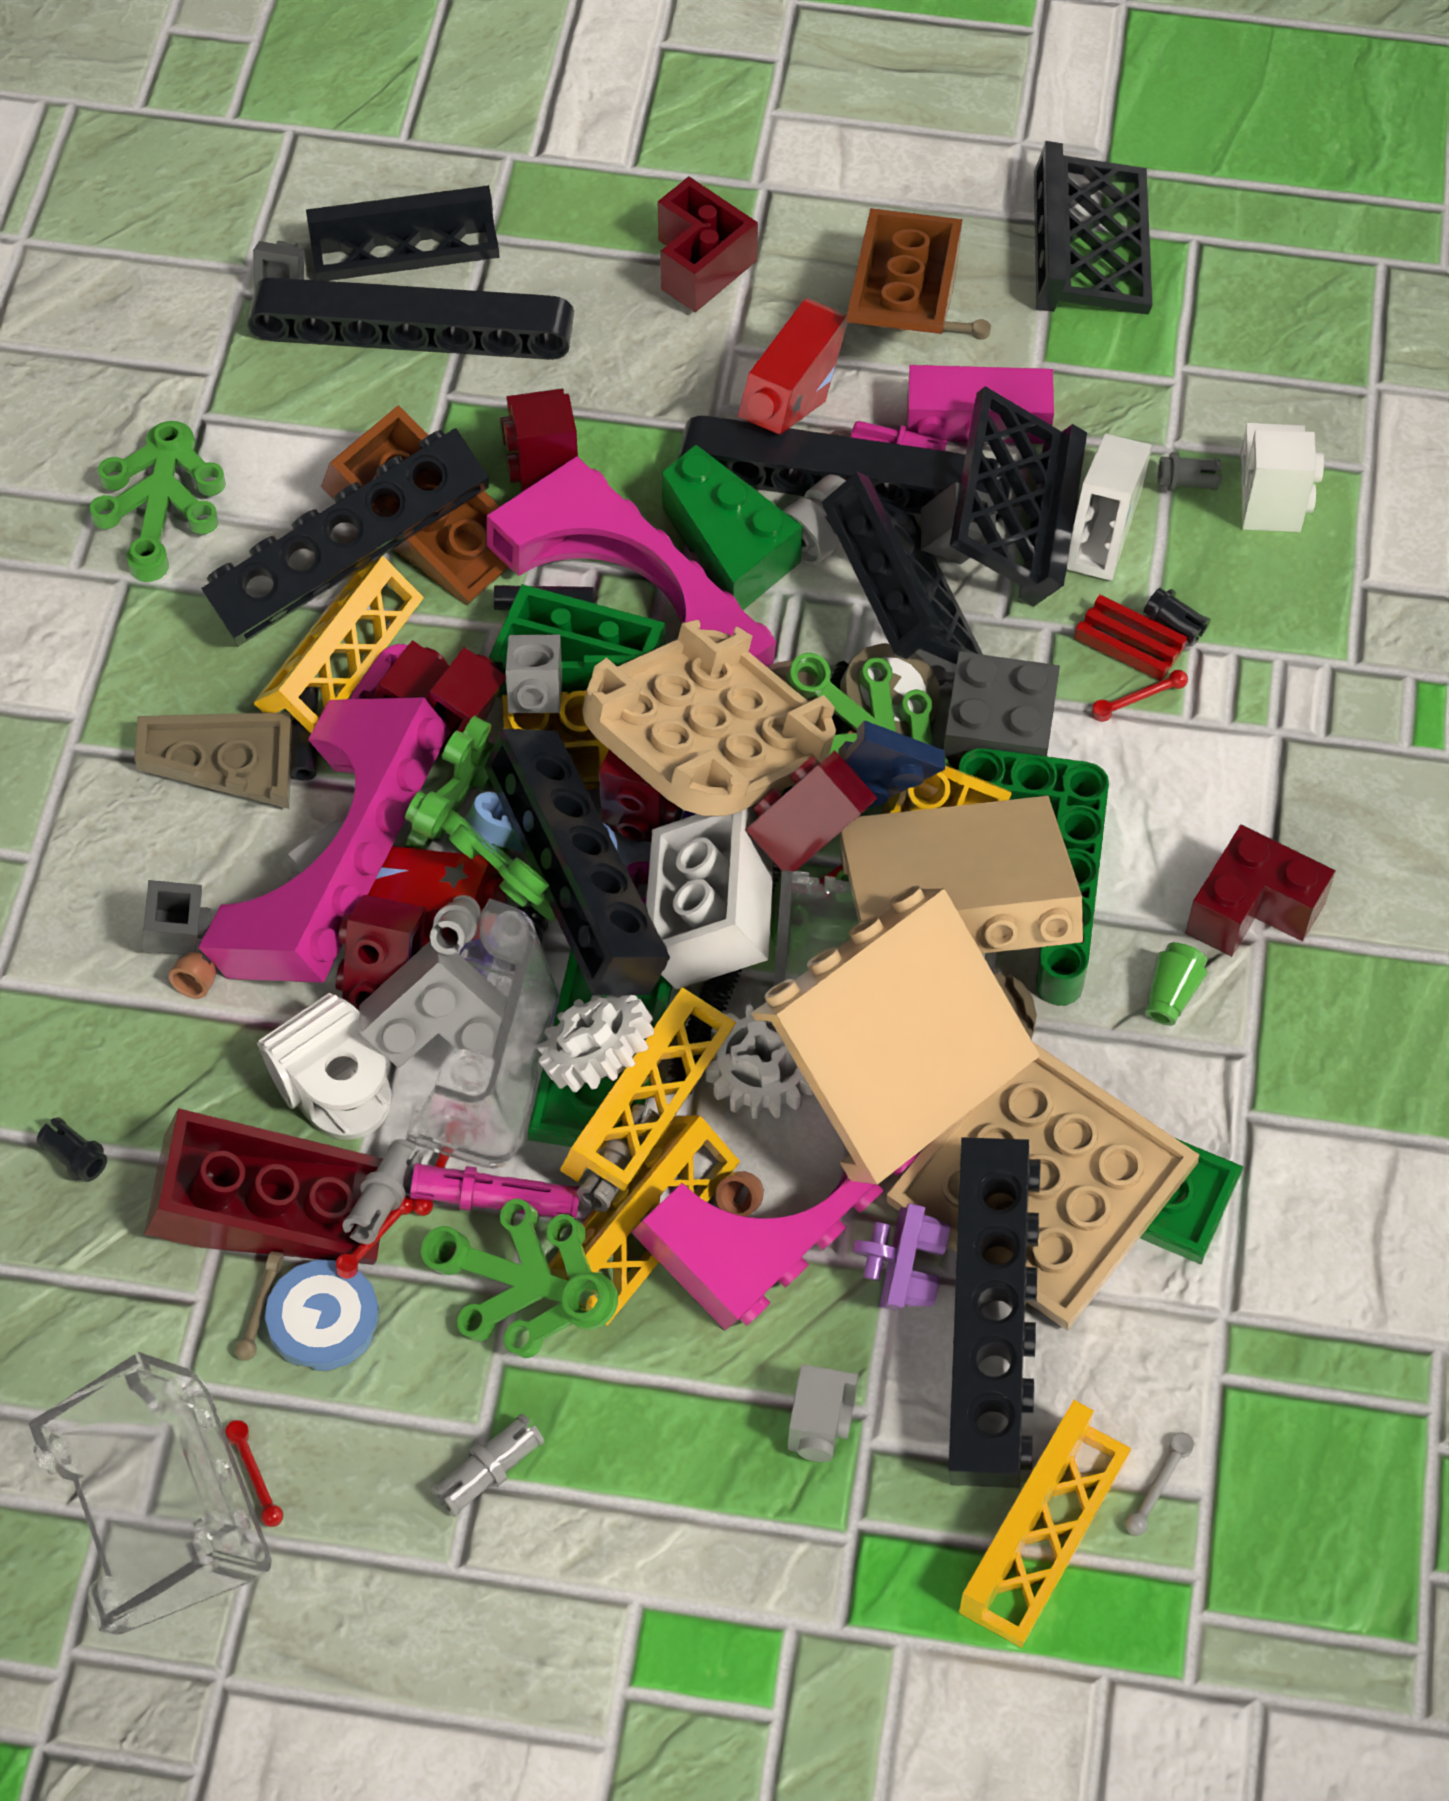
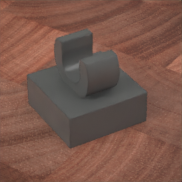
[253,240,304,288]

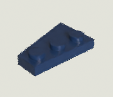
[838,720,945,810]

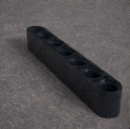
[247,277,575,360]
[677,416,1011,522]

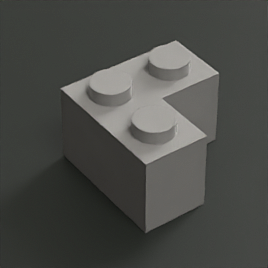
[359,941,517,1068]

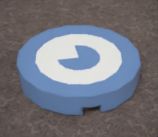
[265,1260,380,1371]

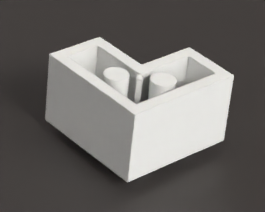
[1240,423,1324,532]

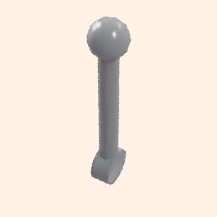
[1125,1432,1194,1536]

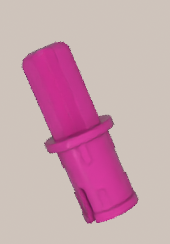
[851,421,948,451]

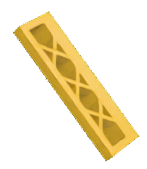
[253,556,424,733]
[560,987,737,1191]
[548,1115,741,1326]
[959,1399,1131,1648]

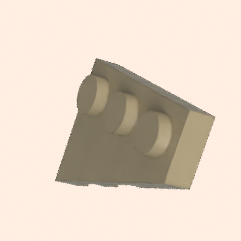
[134,712,293,809]

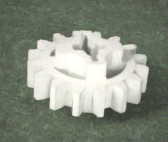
[537,995,654,1092]
[705,1005,814,1119]

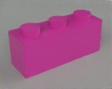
[907,365,1054,444]

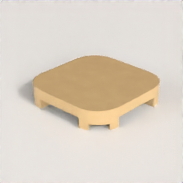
[582,620,836,816]

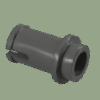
[1157,452,1221,491]

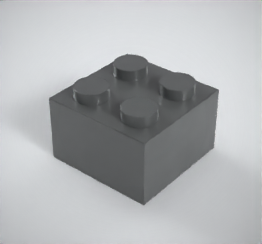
[944,651,1060,770]

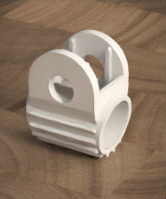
[257,992,392,1140]

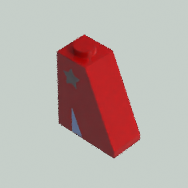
[737,298,847,435]
[368,846,507,947]

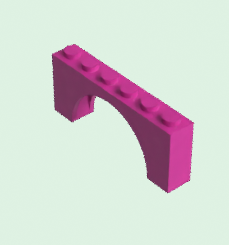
[487,456,776,666]
[198,697,450,983]
[631,1152,920,1330]

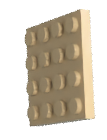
[887,1042,1199,1331]

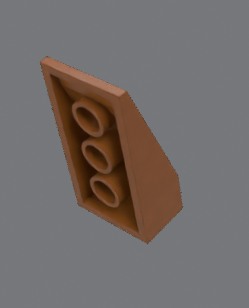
[846,208,963,334]
[321,405,509,605]

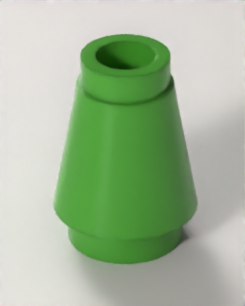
[1145,942,1208,1026]

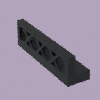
[306,185,500,281]

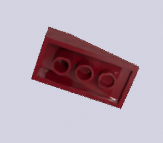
[144,1108,383,1265]

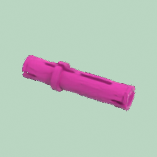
[410,1163,580,1219]

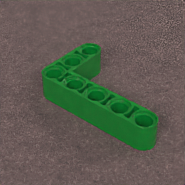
[958,748,1109,1006]

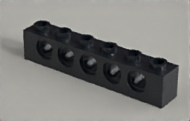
[201,428,489,647]
[484,729,670,995]
[948,1137,1041,1488]

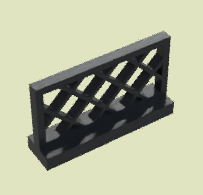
[1034,141,1153,315]
[949,386,1087,607]
[821,471,983,665]

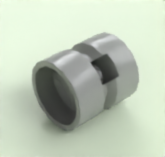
[783,474,846,566]

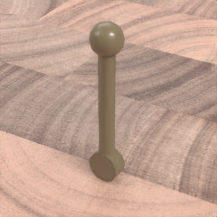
[897,319,991,340]
[234,1251,284,1361]

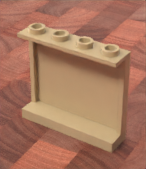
[840,796,1083,954]
[751,885,1040,1185]

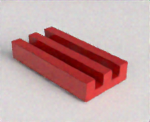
[1074,594,1187,681]

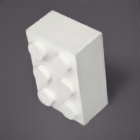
[646,807,774,989]

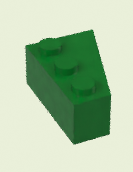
[662,445,803,610]
[488,584,665,697]

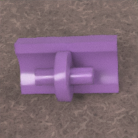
[852,1203,951,1311]

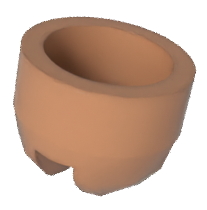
[168,952,217,999]
[716,1171,764,1217]

